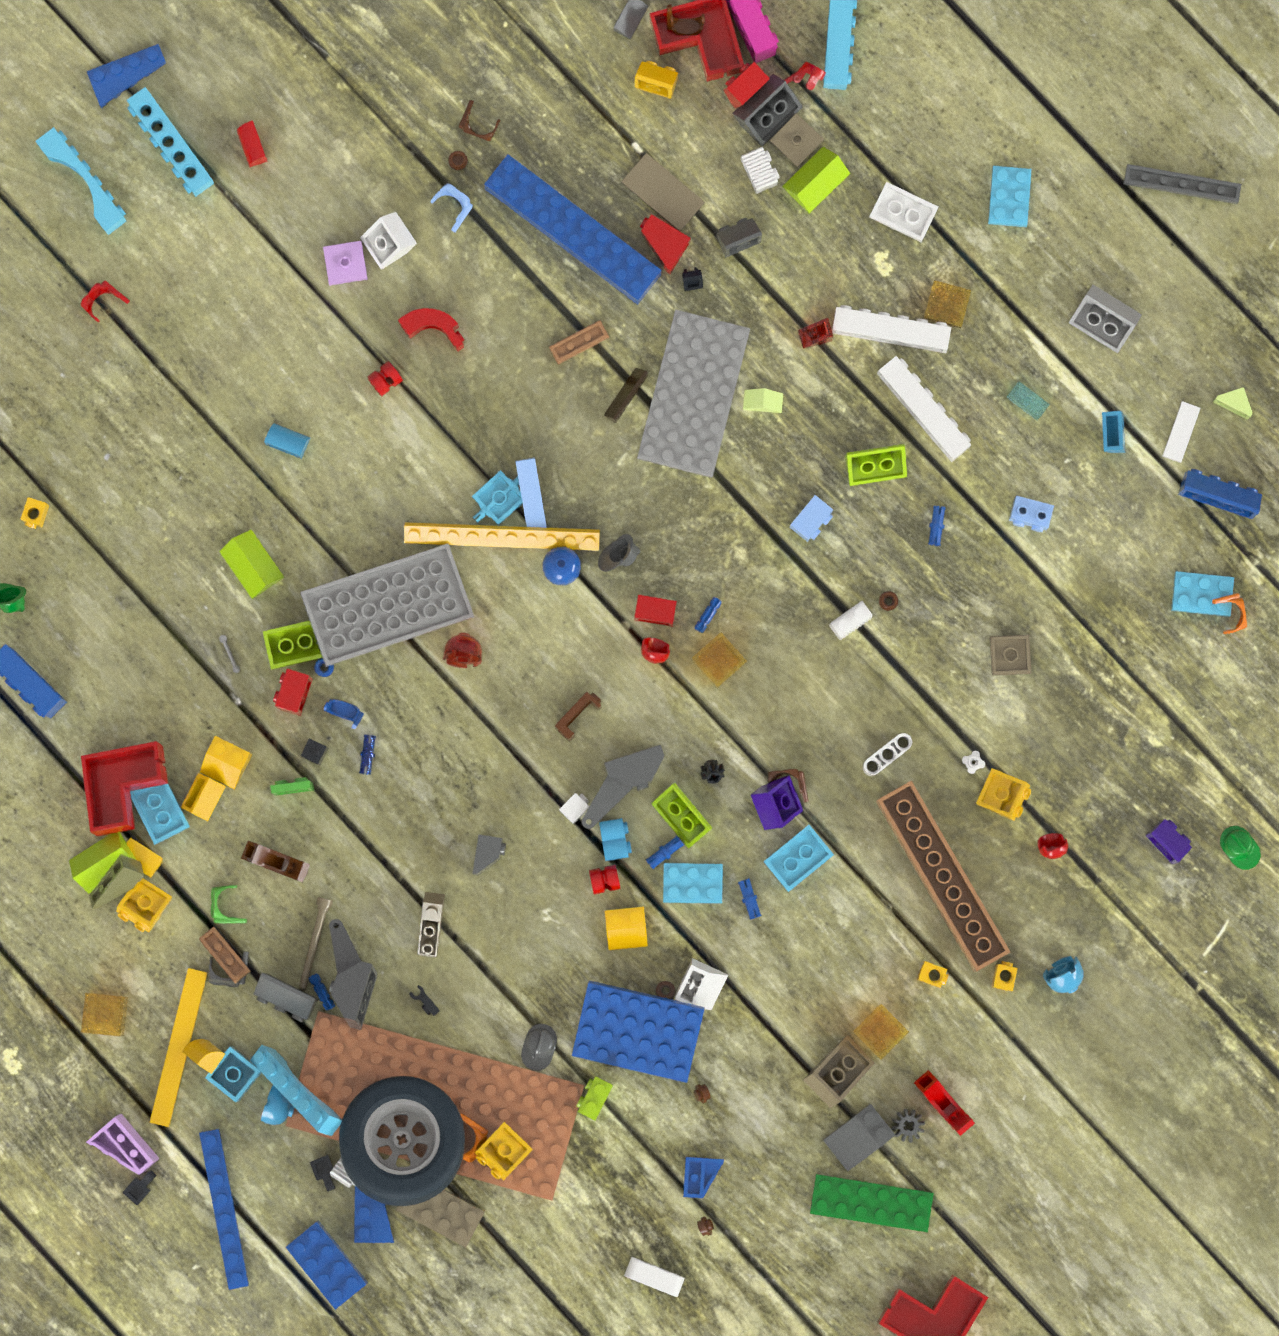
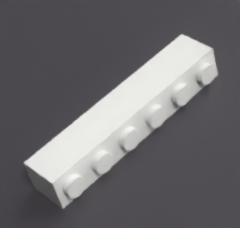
[832,305,951,353]
[877,356,971,463]

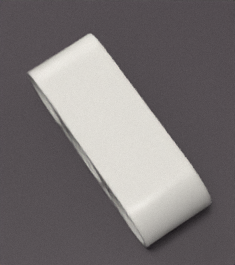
[863,733,912,776]
[624,1257,685,1297]

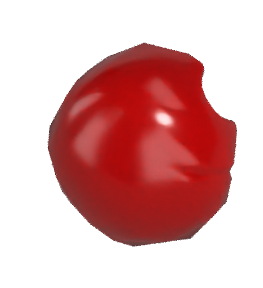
[641,637,670,664]
[1037,833,1068,859]

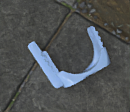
[430,183,473,232]

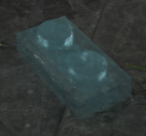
[1006,382,1050,421]

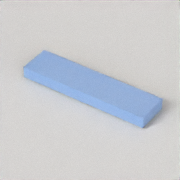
[516,457,547,528]

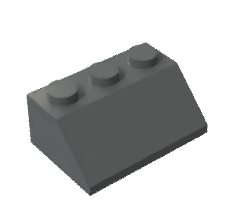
[732,74,803,146]
[254,973,319,1022]

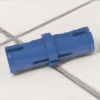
[928,506,946,546]
[645,836,684,869]
[738,878,762,920]

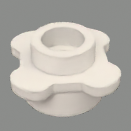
[962,751,985,774]

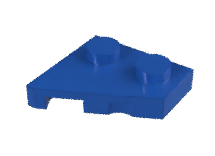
[683,1157,724,1198]

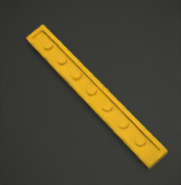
[149,968,208,1127]

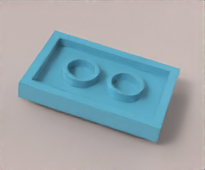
[988,166,1032,227]
[1171,571,1234,617]
[130,784,190,845]
[764,825,834,892]
[663,863,723,904]

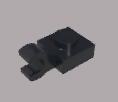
[409,985,440,1016]
[310,1155,335,1192]
[122,1170,157,1206]

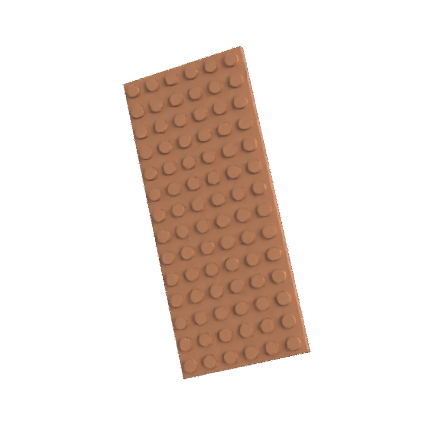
[286,1011,584,1201]

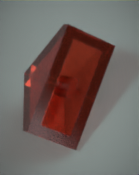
[798,318,833,349]

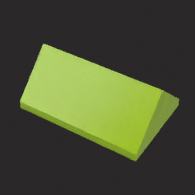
[782,147,850,214]
[845,444,907,486]
[219,530,284,599]
[262,620,322,670]
[651,783,712,849]
[69,832,136,894]

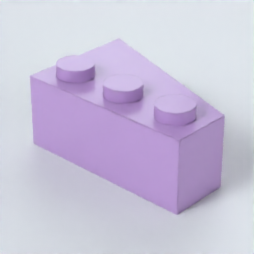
[86,1114,159,1175]

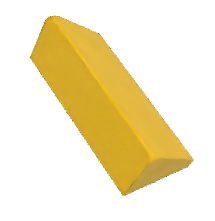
[126,838,163,878]

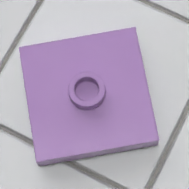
[323,241,368,286]

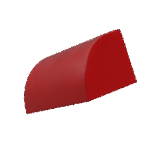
[236,120,267,168]
[634,595,677,627]

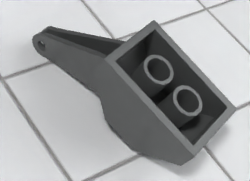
[582,745,664,829]
[329,919,378,1030]

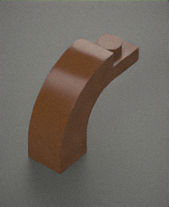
[241,840,310,883]

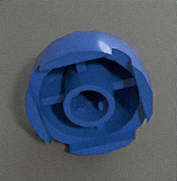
[542,547,581,586]

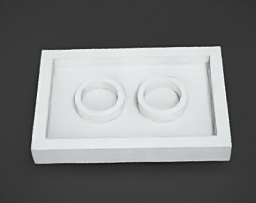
[869,182,938,242]

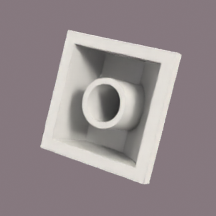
[360,212,417,269]

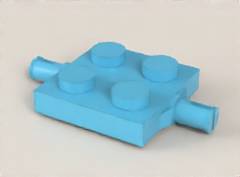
[472,470,523,526]

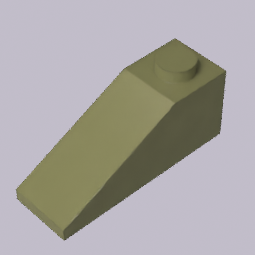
[89,855,144,910]

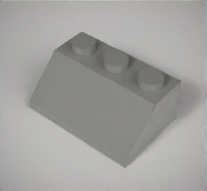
[1069,284,1142,353]

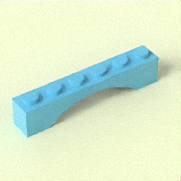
[35,127,126,235]
[250,1045,342,1136]

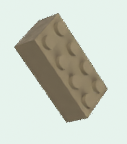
[396,1189,485,1248]

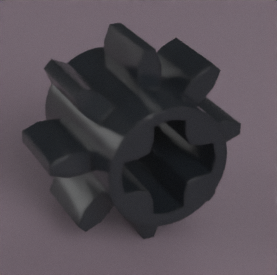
[701,760,725,784]

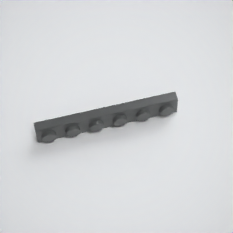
[1123,164,1242,204]

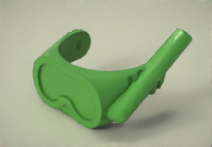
[211,885,247,924]

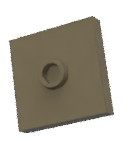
[770,113,824,168]
[990,635,1031,676]

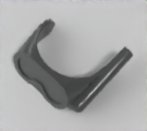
[209,951,249,987]

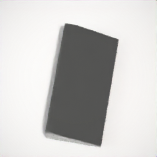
[614,0,649,40]

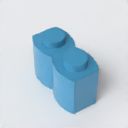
[599,818,632,861]

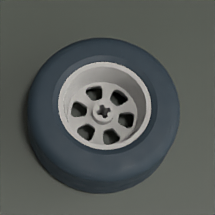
[339,1076,465,1206]

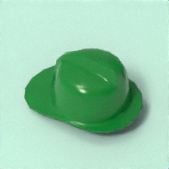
[0,583,27,613]
[1220,826,1261,870]

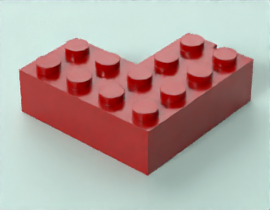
[649,0,744,82]
[81,741,168,836]
[877,1275,989,1336]

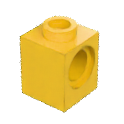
[21,497,49,529]
[917,961,949,988]
[992,961,1018,992]

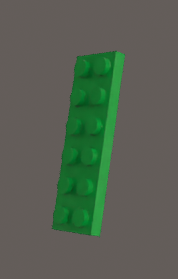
[810,1174,934,1233]

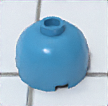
[1043,956,1084,993]
[261,1085,295,1125]

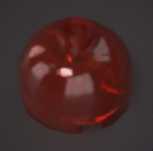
[443,633,482,668]

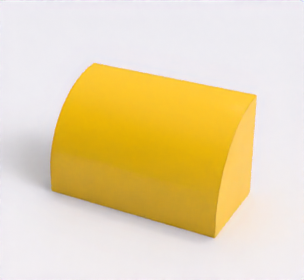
[180,773,226,821]
[182,1039,225,1074]

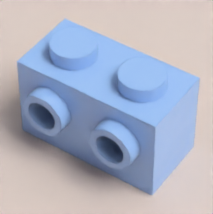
[790,495,833,542]
[1009,496,1054,532]

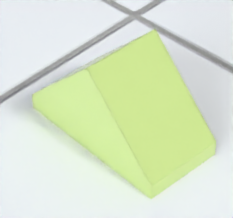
[1213,387,1252,420]
[743,388,783,413]

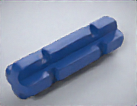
[695,597,722,633]
[309,974,335,1011]

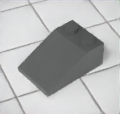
[823,1103,895,1171]

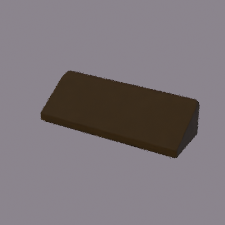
[604,368,648,423]

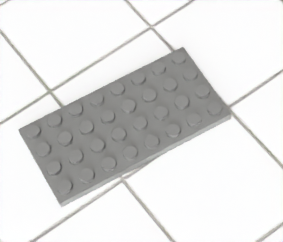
[637,309,751,478]
[300,544,474,667]

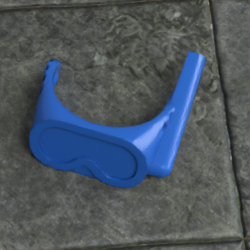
[324,699,364,729]

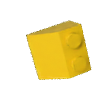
[635,61,678,99]
[200,736,253,789]
[605,907,648,950]

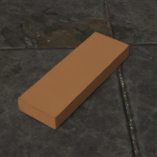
[549,320,609,365]
[199,927,251,984]

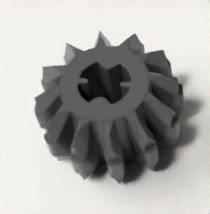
[891,1109,925,1143]

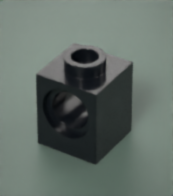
[301,738,329,766]

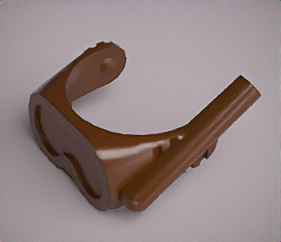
[667,4,705,35]
[459,100,501,141]
[768,769,809,803]

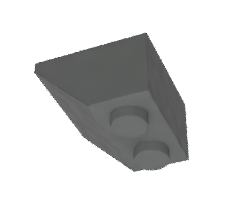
[716,218,762,258]
[472,834,506,876]

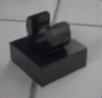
[682,267,703,291]

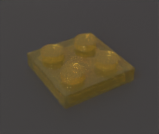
[924,280,971,328]

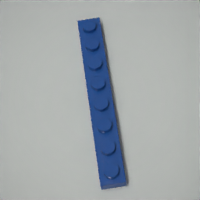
[199,1129,249,1290]

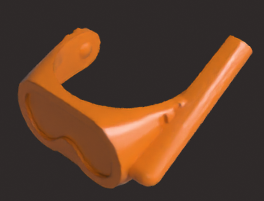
[1212,593,1247,634]
[460,1113,488,1163]

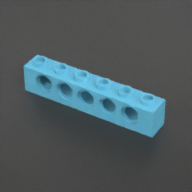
[127,87,214,197]

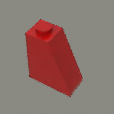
[640,214,691,274]

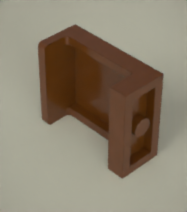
[555,692,602,742]

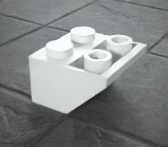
[675,958,728,1010]

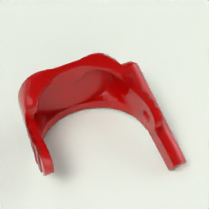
[784,61,826,90]
[81,281,130,323]

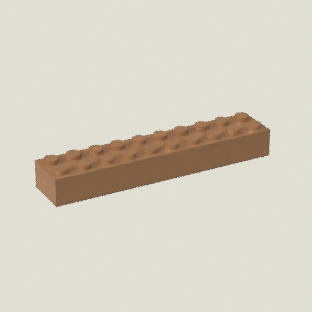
[876,780,1010,972]

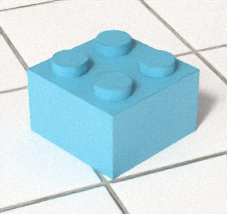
[205,1046,262,1102]

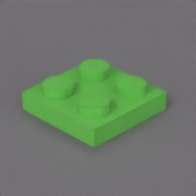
[270,777,314,796]

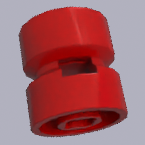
[367,361,403,397]
[589,864,621,895]

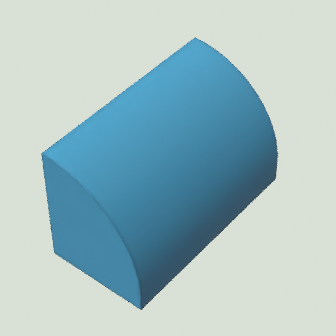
[1102,411,1126,453]
[264,423,310,459]

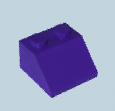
[751,775,803,830]
[1145,819,1192,864]

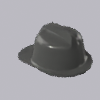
[598,534,640,572]
[521,1024,557,1071]

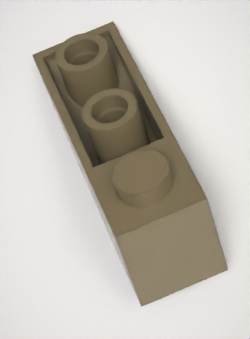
[417,892,445,957]

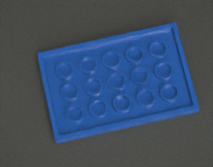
[572,980,705,1083]

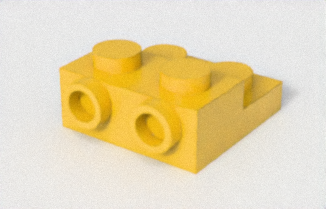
[976,768,1031,821]
[116,878,172,932]
[475,1122,533,1181]

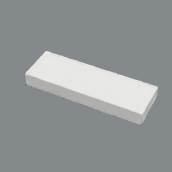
[1162,401,1200,463]

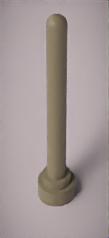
[299,897,333,991]

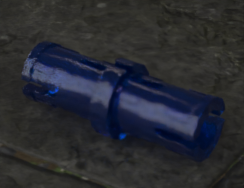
[359,735,376,775]

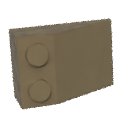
[803,1035,875,1108]

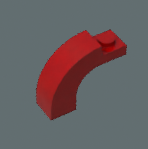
[398,308,464,351]
[914,1070,975,1136]

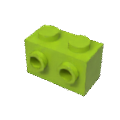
[576,1076,613,1121]

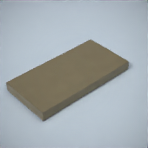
[621,153,705,232]

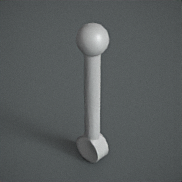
[219,635,240,673]

